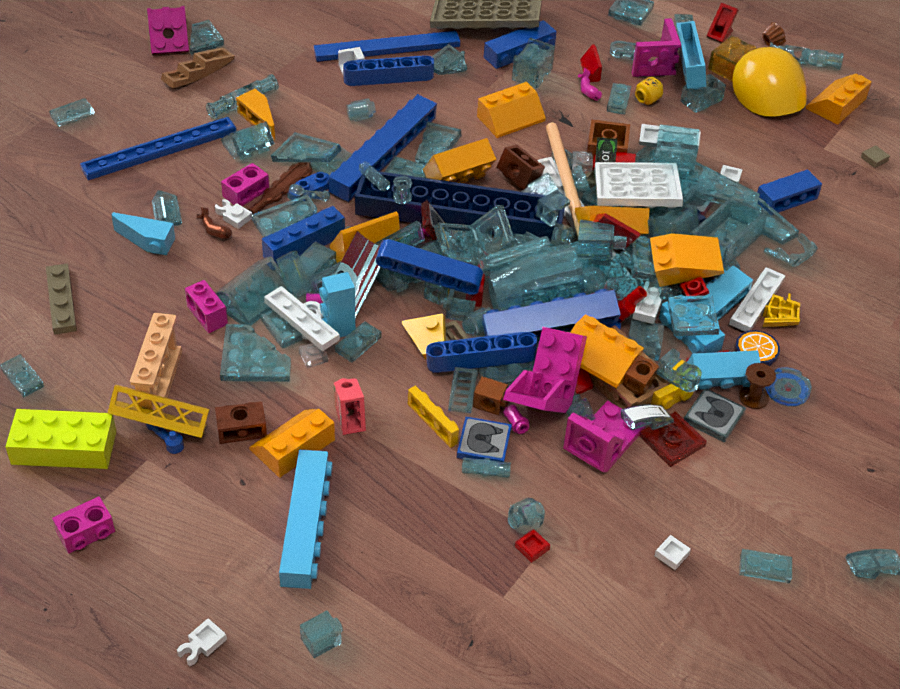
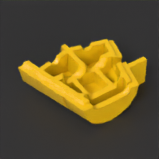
[762,293,800,327]

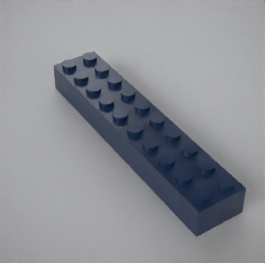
[355,169,566,244]

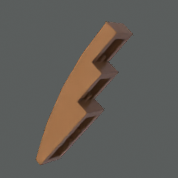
[161,47,235,88]

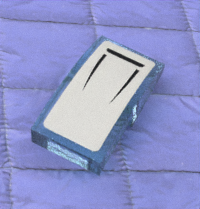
[621,404,674,430]

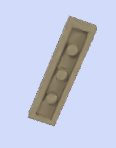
[46,263,77,335]

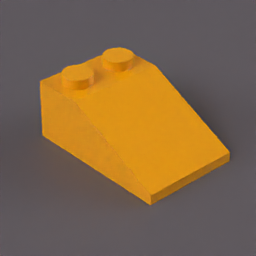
[650,233,724,287]

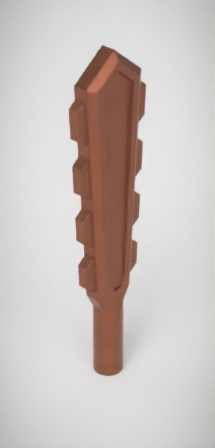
[248,162,312,216]

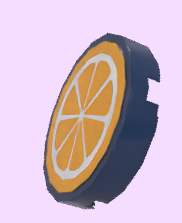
[735,330,780,366]

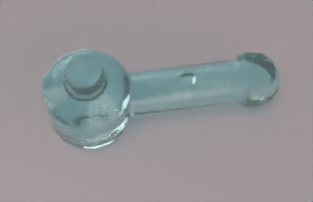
[287,184,330,205]

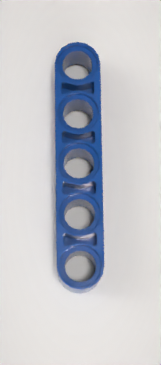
[343,55,434,86]
[376,239,483,295]
[426,332,537,373]

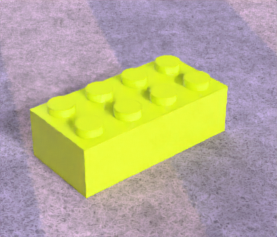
[5,409,117,469]

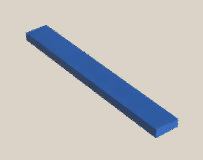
[314,31,460,62]
[80,117,237,180]

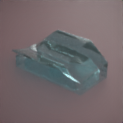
[629,320,664,362]

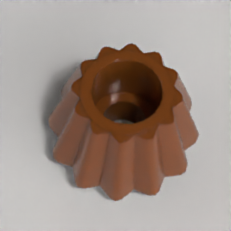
[762,22,786,47]

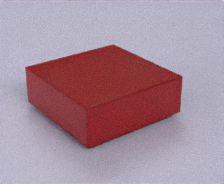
[515,529,550,563]

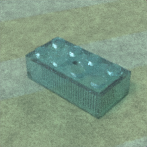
[690,197,768,269]

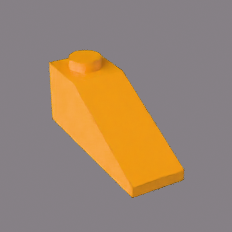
[236,89,275,141]

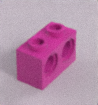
[221,163,269,206]
[185,280,228,333]
[52,496,115,554]

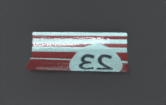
[321,231,381,318]

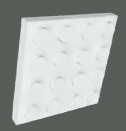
[595,162,683,208]

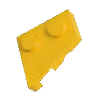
[402,314,446,359]

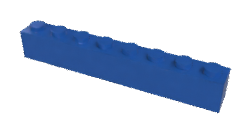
[328,94,437,202]

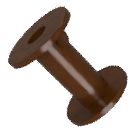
[739,363,776,409]

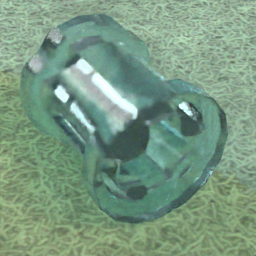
[393,176,412,204]

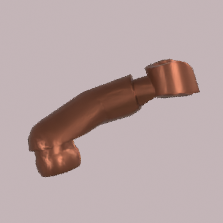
[196,207,232,239]

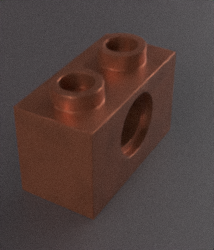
[496,145,545,189]
[215,401,267,444]

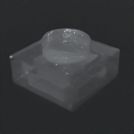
[571,151,593,172]
[299,343,328,368]

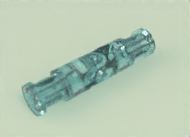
[769,42,844,69]
[206,74,279,119]

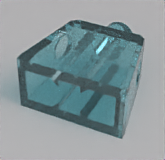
[576,220,627,259]

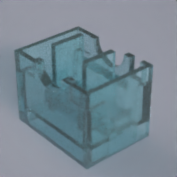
[512,38,555,88]
[648,204,700,238]

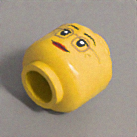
[635,77,663,105]

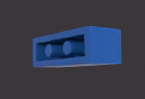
[755,169,822,216]

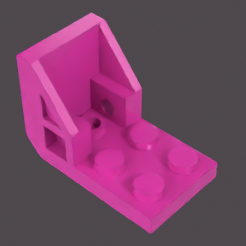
[503,327,587,413]
[563,400,646,472]

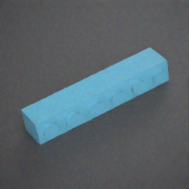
[676,21,706,90]
[279,450,333,589]

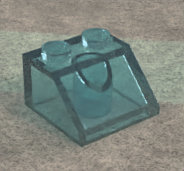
[221,121,275,160]

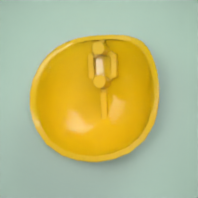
[733,47,807,117]

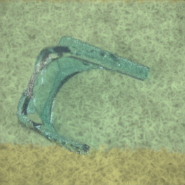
[763,233,818,267]

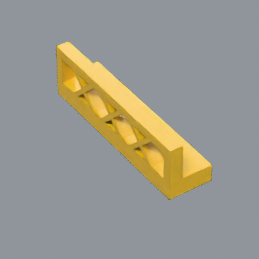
[108,385,209,438]

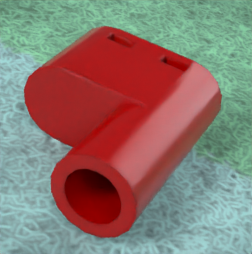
[618,286,647,323]

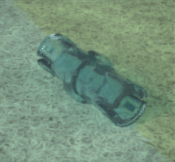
[462,457,511,478]

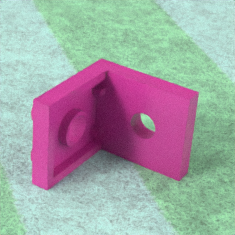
[147,6,189,54]
[631,18,681,77]

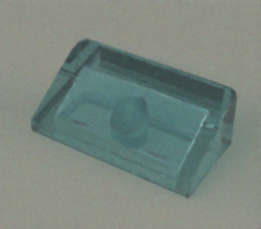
[152,190,182,226]

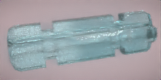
[359,162,390,191]
[658,287,685,300]

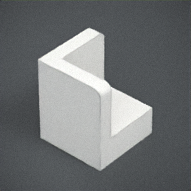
[338,47,365,75]

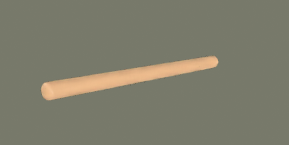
[546,122,593,250]

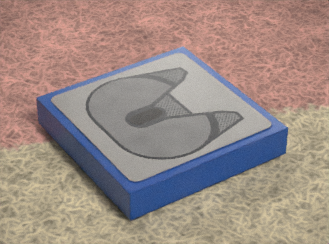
[457,417,512,466]

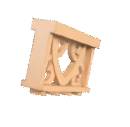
[130,313,182,410]

